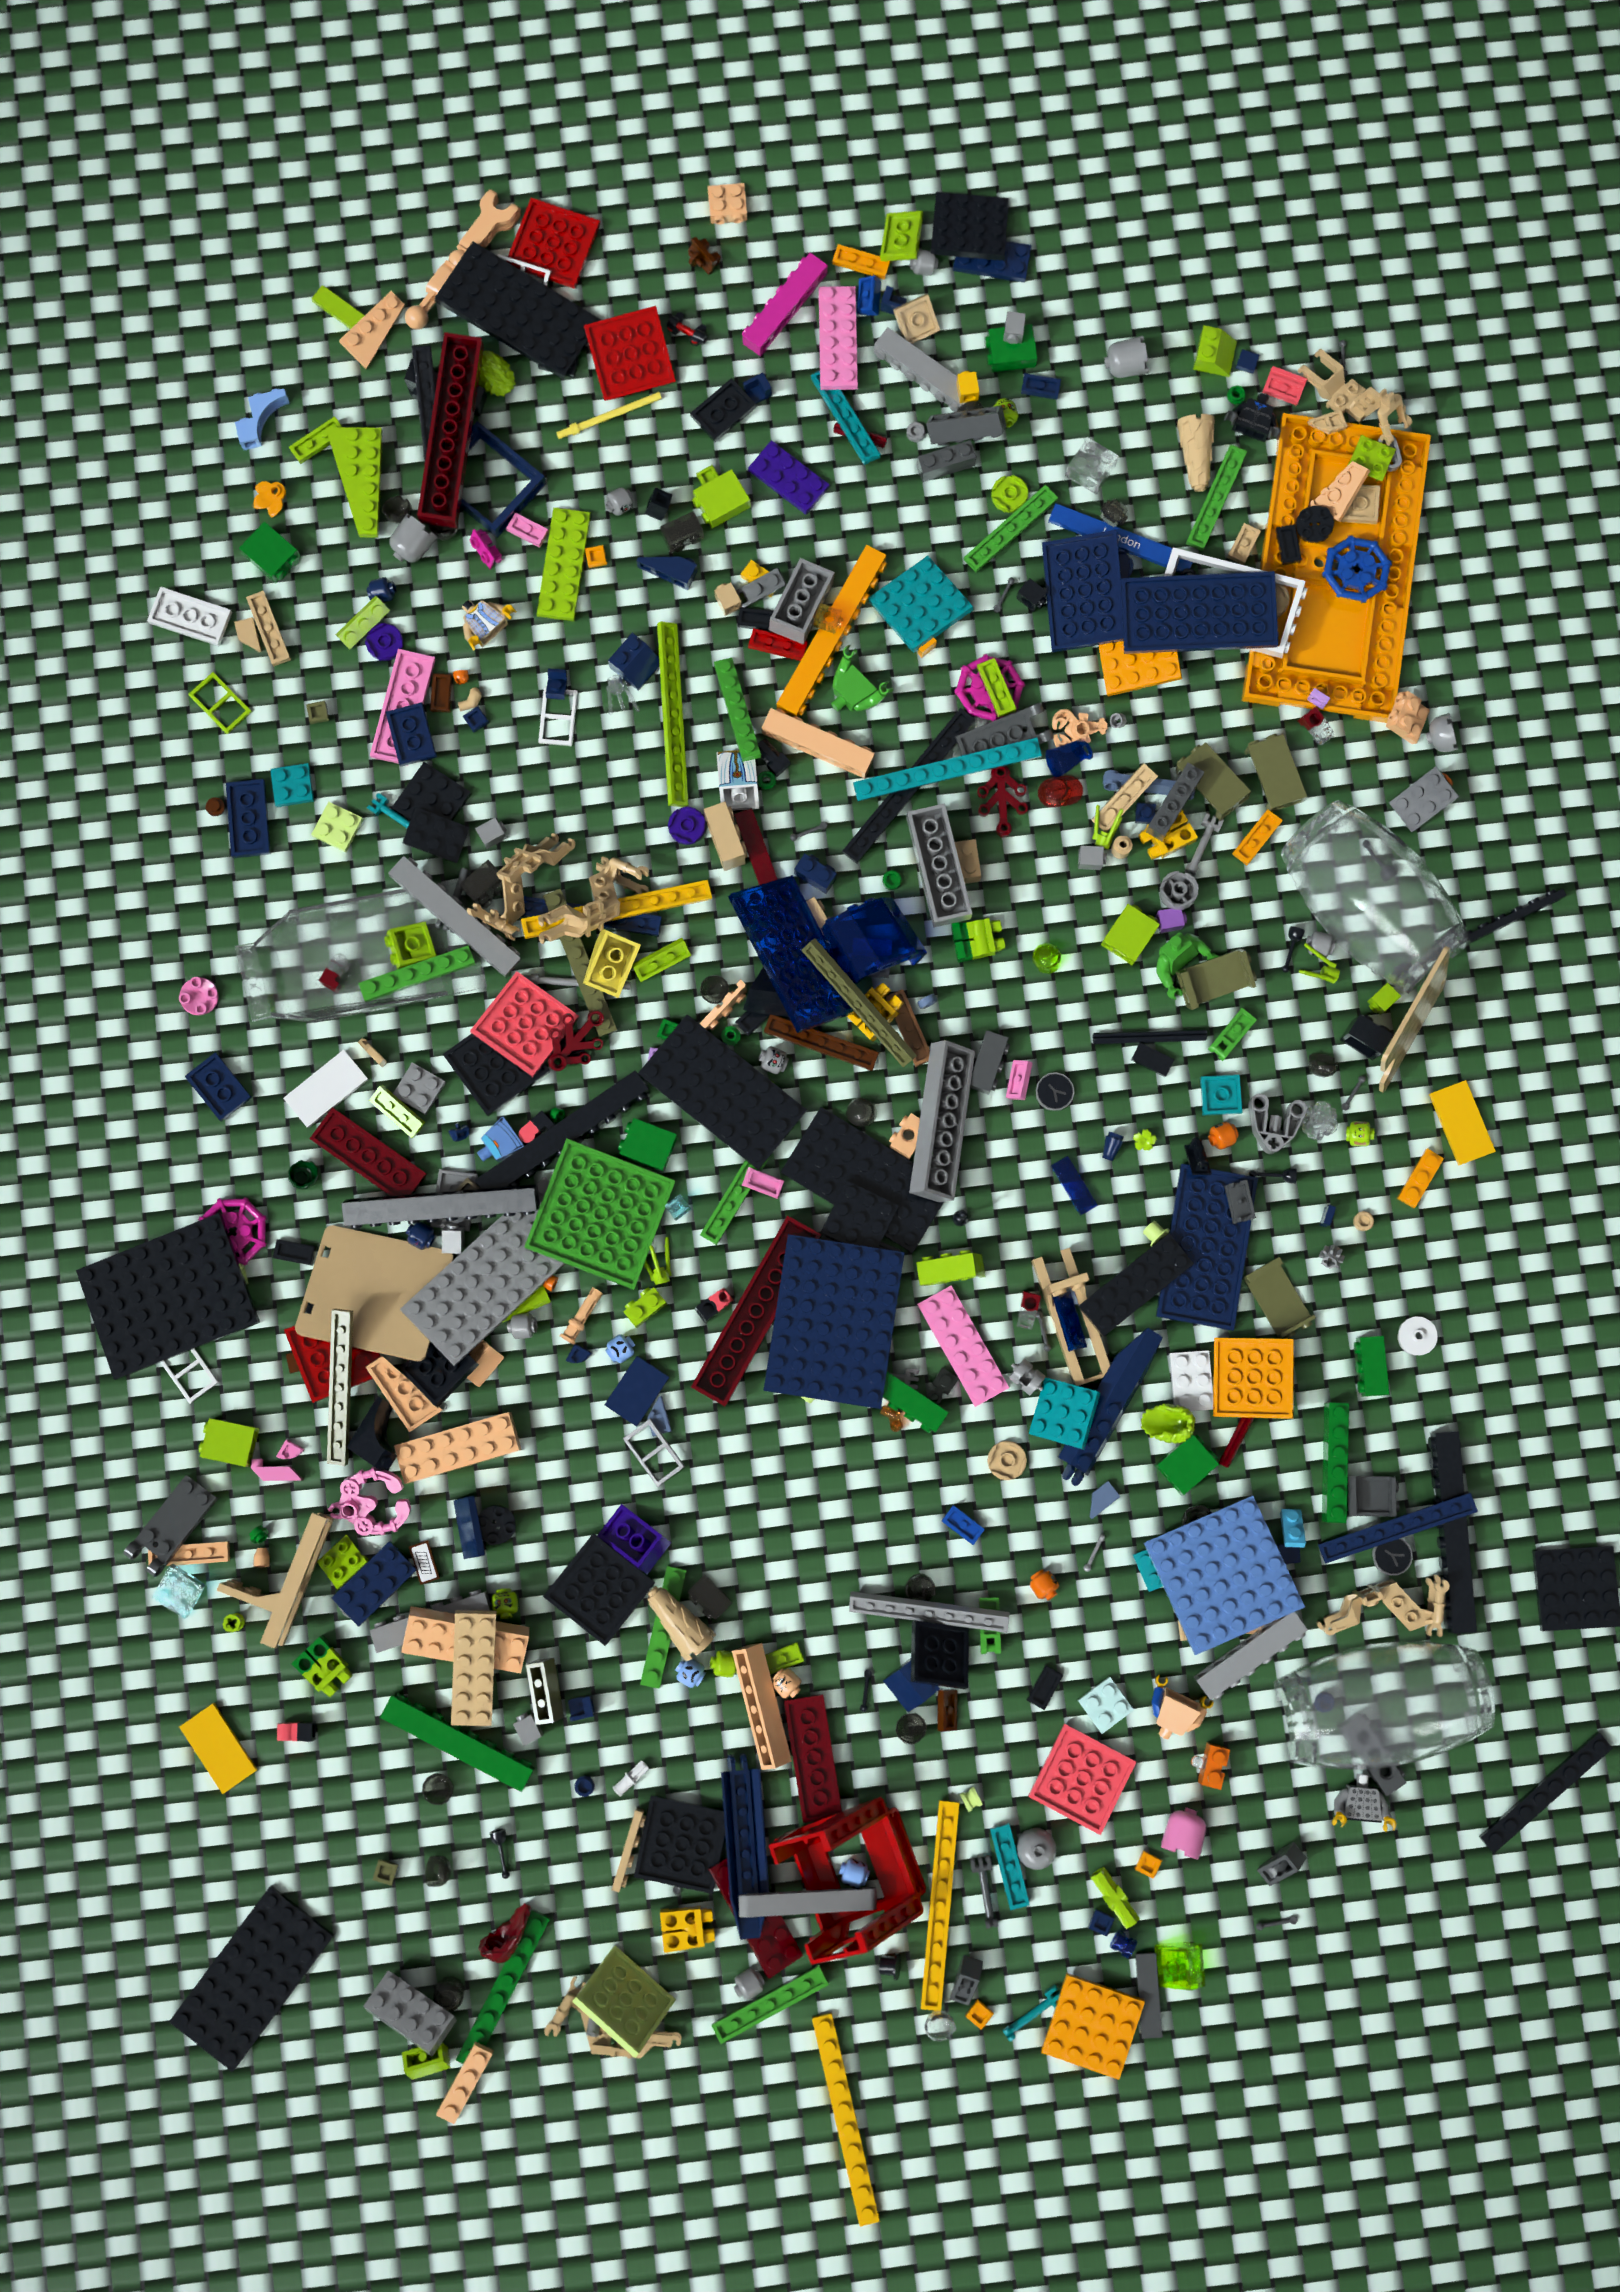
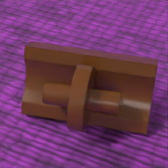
[688,237,721,275]

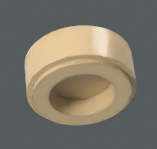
[1353,1211,1374,1231]

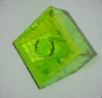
[1155,1942,1206,1991]

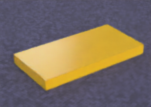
[1429,1080,1496,1166]
[179,1703,258,1794]

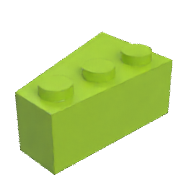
[916,1250,986,1286]

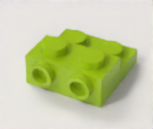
[384,921,436,969]

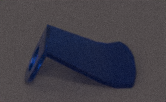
[1045,740,1093,778]

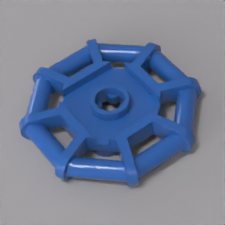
[1322,535,1392,603]

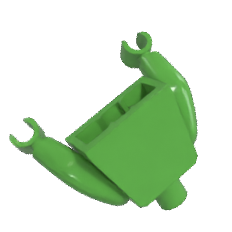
[831,645,893,712]
[1156,932,1218,1000]

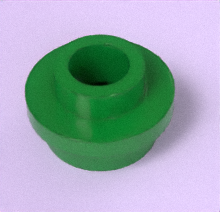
[1227,386,1246,405]
[757,771,776,790]
[721,1026,741,1046]
[249,1525,269,1544]

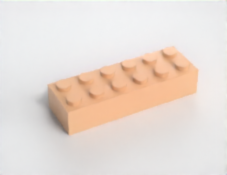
[394,1412,522,1484]
[401,1606,529,1674]

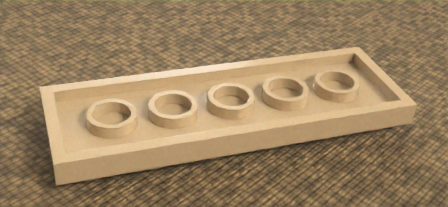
[451,1610,496,1726]

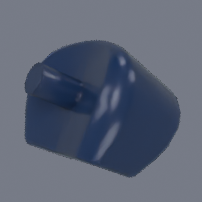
[448,1123,469,1142]

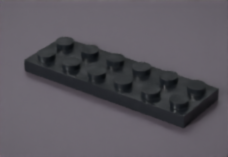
[1078,1233,1194,1337]

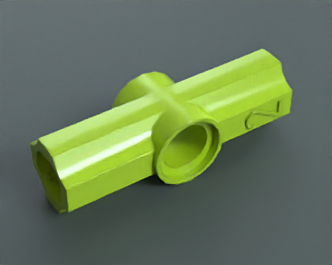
[1090,1867,1140,1929]

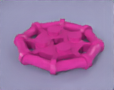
[954,654,1025,721]
[198,1197,267,1266]

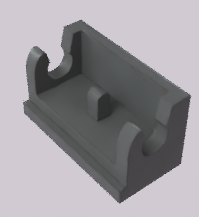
[1224,1180,1256,1224]

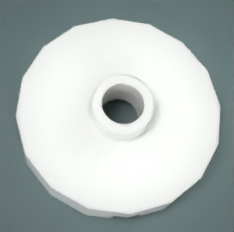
[1397,1317,1437,1356]

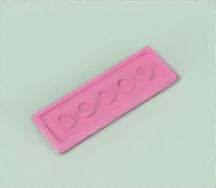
[819,286,858,390]
[370,649,436,766]
[917,1285,1009,1407]

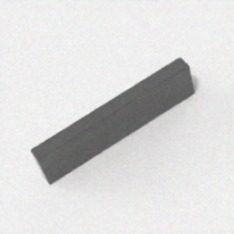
[1135,1952,1162,2039]

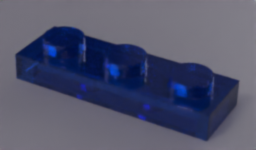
[1050,1156,1098,1216]
[1052,1291,1087,1352]

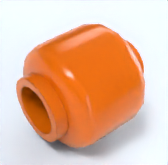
[1208,1122,1239,1150]
[1030,1569,1059,1600]

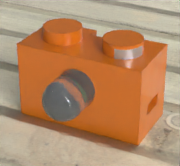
[1191,1742,1230,1790]

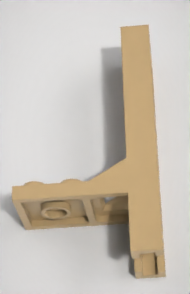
[1031,1248,1110,1386]
[216,1512,334,1648]

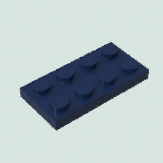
[953,241,1031,283]
[226,779,271,858]
[332,1541,418,1627]

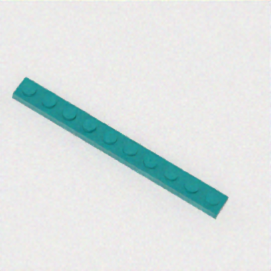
[853,738,1042,802]

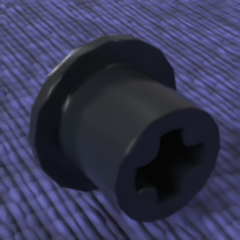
[879,1953,901,1981]

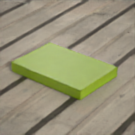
[880,211,924,261]

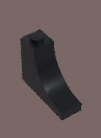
[347,1396,397,1471]

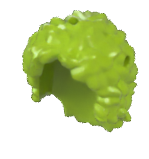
[479,351,516,397]
[1141,1404,1195,1444]

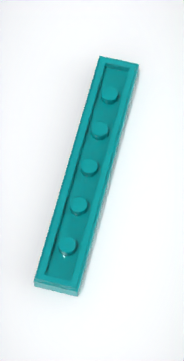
[811,371,881,465]

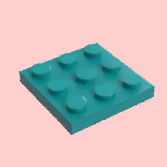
[1029,1377,1100,1450]

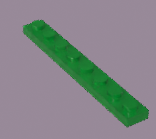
[456,1909,550,2064]

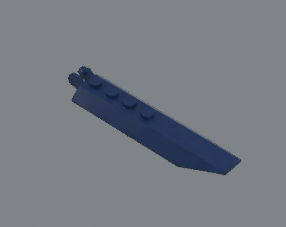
[1058,1328,1163,1486]
[721,1753,769,1940]

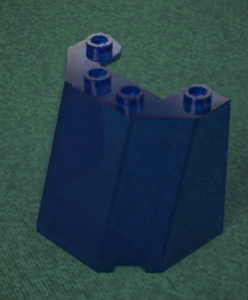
[821,897,927,985]

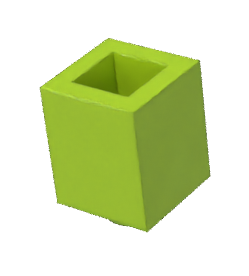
[1367,983,1401,1015]

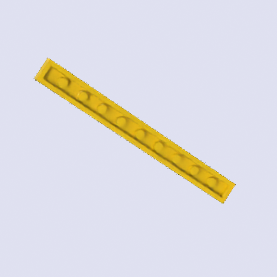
[521,880,712,939]
[921,1800,959,2011]
[812,2012,880,2227]

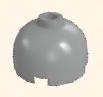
[1426,713,1458,752]
[1160,871,1199,910]
[1016,1828,1056,1870]

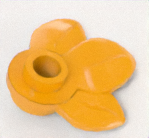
[253,481,286,518]

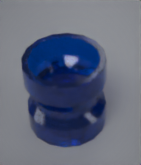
[1109,1930,1137,1959]

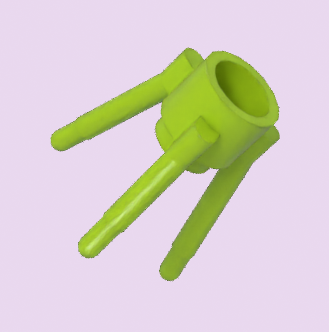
[1092,805,1123,849]
[1299,943,1340,984]
[644,1237,672,1285]

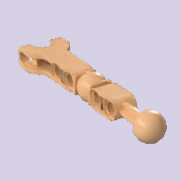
[405,189,521,330]

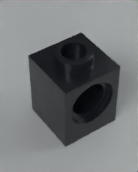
[645,487,673,521]
[1016,578,1047,612]

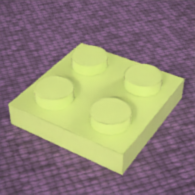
[311,802,364,852]

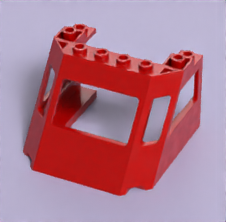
[769,1797,926,1965]

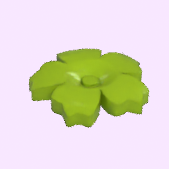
[1133,1129,1157,1151]

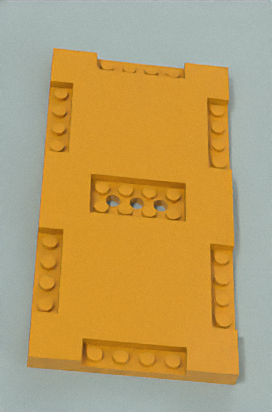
[1242,413,1431,723]

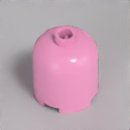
[1161,1808,1206,1860]

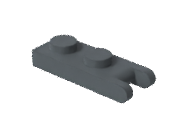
[736,568,787,608]

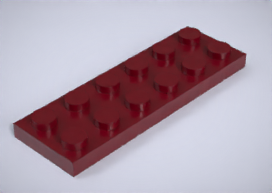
[309,1107,427,1196]
[784,1694,842,1823]
[709,1857,803,1978]

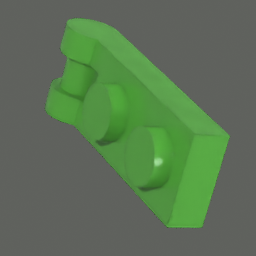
[1208,1008,1257,1061]
[979,1597,1001,1654]

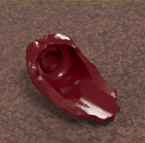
[478,1903,531,1963]

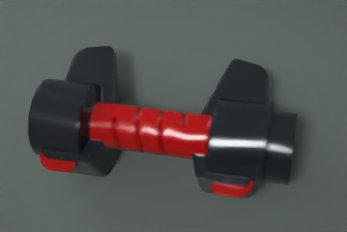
[667,312,708,346]

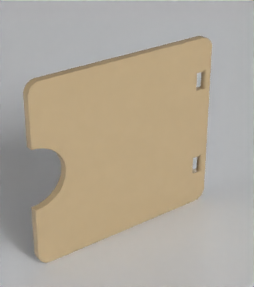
[1379,946,1450,1093]
[295,1225,454,1362]

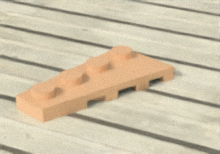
[366,1356,442,1432]

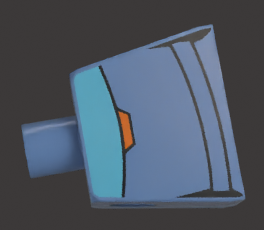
[476,1117,524,1162]

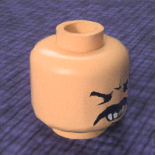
[771,1668,801,1698]

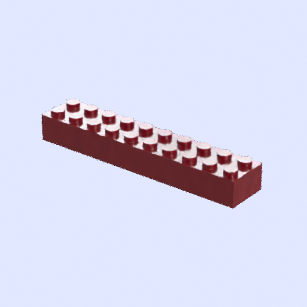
[417,332,484,528]
[691,1216,821,1407]

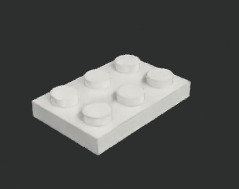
[1169,1350,1213,1411]

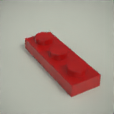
[748,628,808,661]

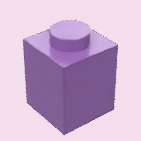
[1156,908,1187,933]

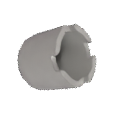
[1104,336,1149,378]
[389,513,437,563]

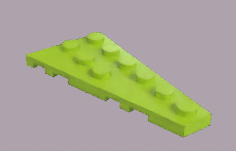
[325,427,383,538]

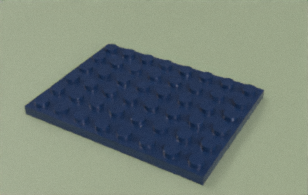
[763,1234,905,1409]

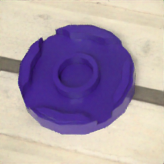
[365,623,404,661]
[668,806,706,845]

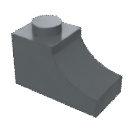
[1257,1842,1307,1886]
[950,1955,983,2006]

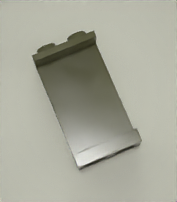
[1244,734,1307,812]
[1175,742,1251,821]
[1176,949,1257,1010]
[1243,1257,1316,1339]

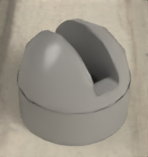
[1110,713,1127,728]

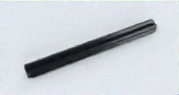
[1092,1029,1207,1044]

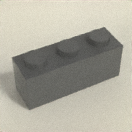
[916,440,976,483]
[970,1030,1010,1095]

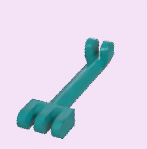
[367,793,409,828]
[1002,1985,1060,2042]

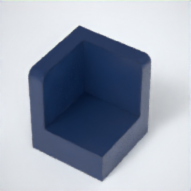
[880,285,907,315]
[743,372,772,404]
[1276,1544,1301,1565]
[568,1695,595,1722]

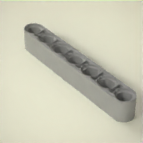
[739,1887,877,1917]

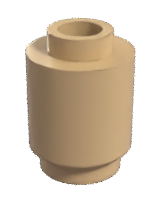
[1111,836,1133,859]

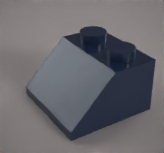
[608,633,660,691]
[883,1658,940,1712]

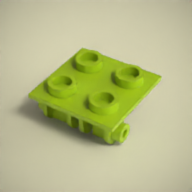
[1347,435,1396,481]
[317,1534,369,1589]

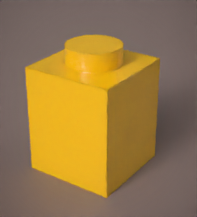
[956,371,979,403]

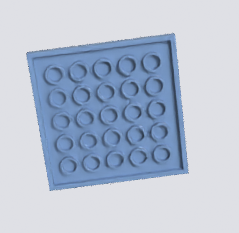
[1144,1496,1305,1655]

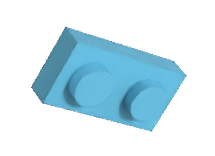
[1280,1509,1306,1548]

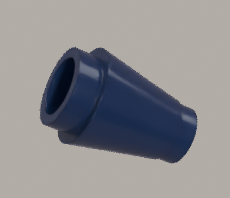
[1102,1132,1124,1161]

